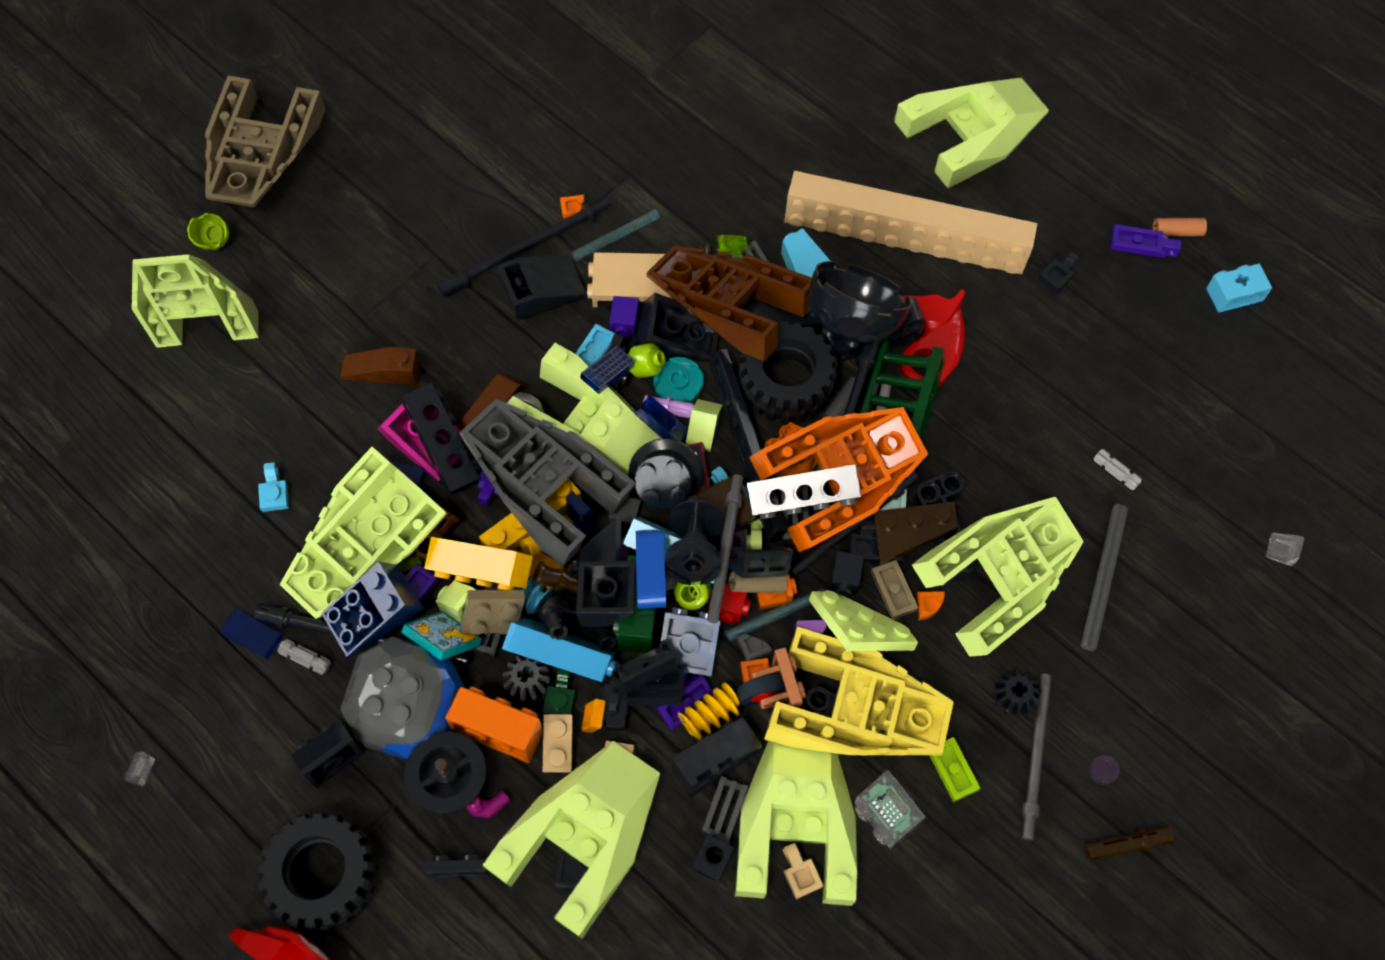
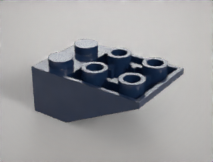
[321,561,424,657]

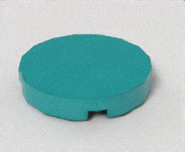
[653,357,704,403]

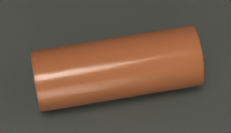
[1153,218,1207,236]

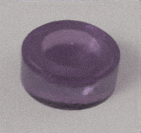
[1089,755,1120,785]

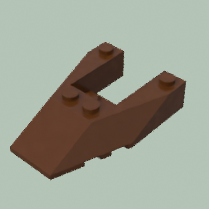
[646,246,812,362]

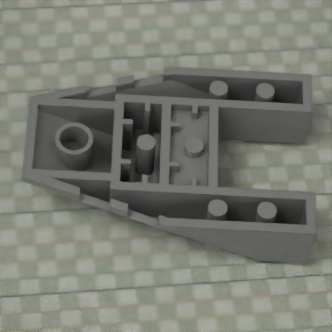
[460,399,636,567]

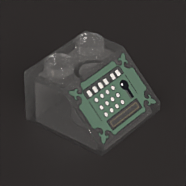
[854,770,926,849]

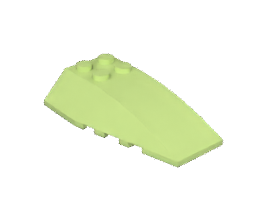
[280,447,447,620]

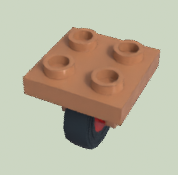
[737,648,805,709]

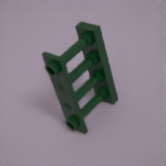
[857,339,945,441]

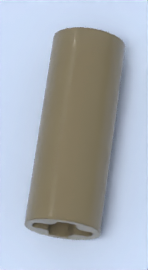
[729,571,787,594]

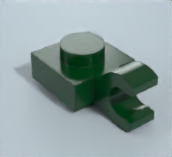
[542,668,576,715]

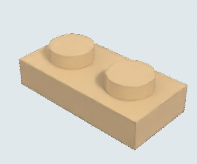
[543,714,573,772]

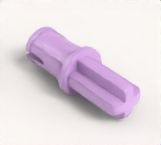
[642,395,694,418]

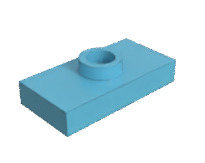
[575,324,615,372]

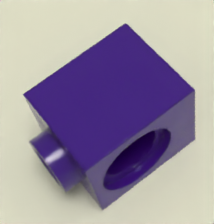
[609,296,639,338]

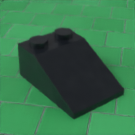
[635,293,719,363]

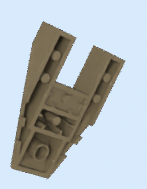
[205,76,325,207]

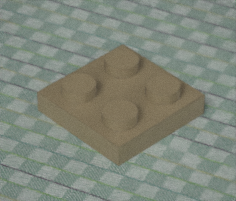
[460,590,525,635]

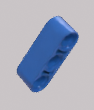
[635,530,666,609]

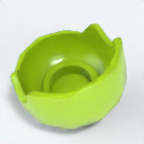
[187,213,230,251]

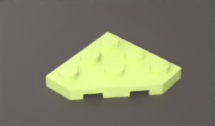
[809,590,918,651]

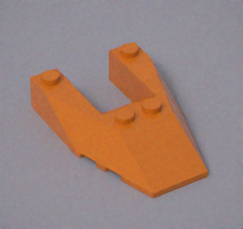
[749,407,928,552]

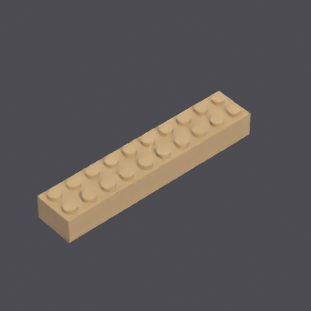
[784,171,1037,274]

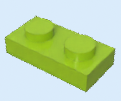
[929,737,981,802]

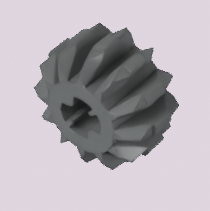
[503,655,550,702]

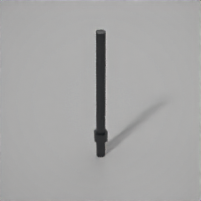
[790,471,919,577]

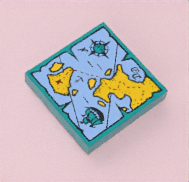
[402,611,482,661]

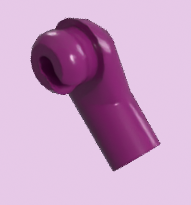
[466,790,511,818]

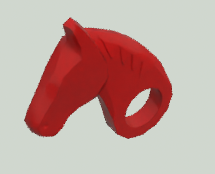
[899,289,966,388]

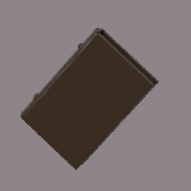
[671,476,757,542]

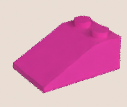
[377,404,469,481]

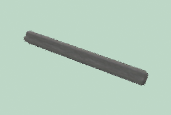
[1081,504,1128,651]

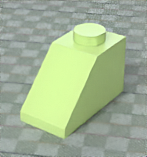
[436,580,475,623]

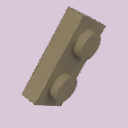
[871,560,918,620]

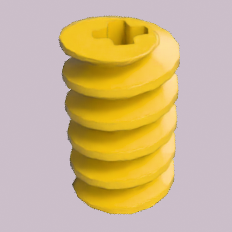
[678,682,740,741]

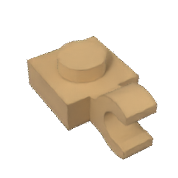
[782,843,823,899]

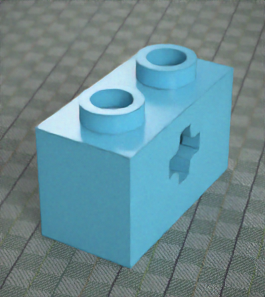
[1206,264,1272,313]

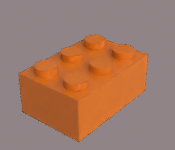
[446,687,543,764]

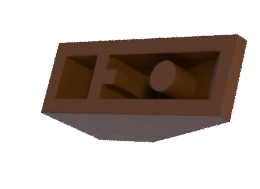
[340,347,421,386]

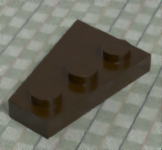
[874,502,958,565]

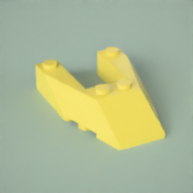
[764,627,954,755]

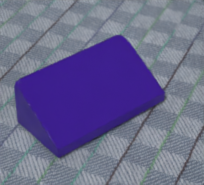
[654,674,713,730]

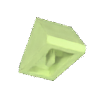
[685,399,723,452]

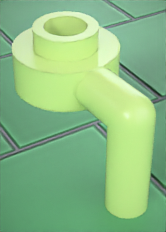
[746,518,763,550]

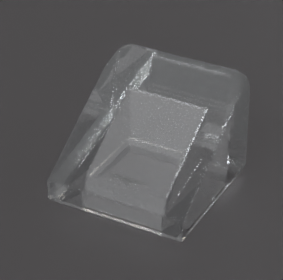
[1265,533,1304,566]
[124,751,155,786]

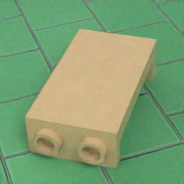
[587,253,673,307]

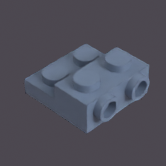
[660,607,721,676]

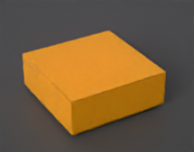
[582,699,605,733]

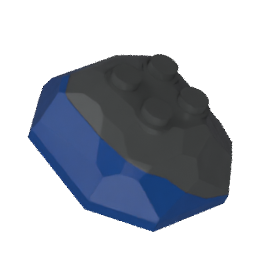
[340,636,465,759]

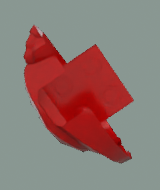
[227,925,330,960]

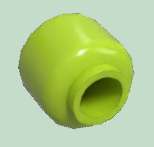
[626,343,665,378]
[674,581,713,610]

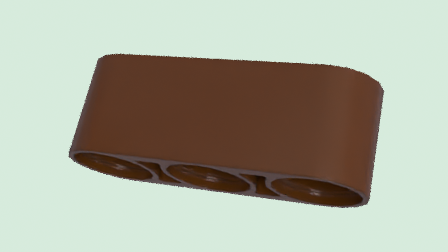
[459,372,523,431]

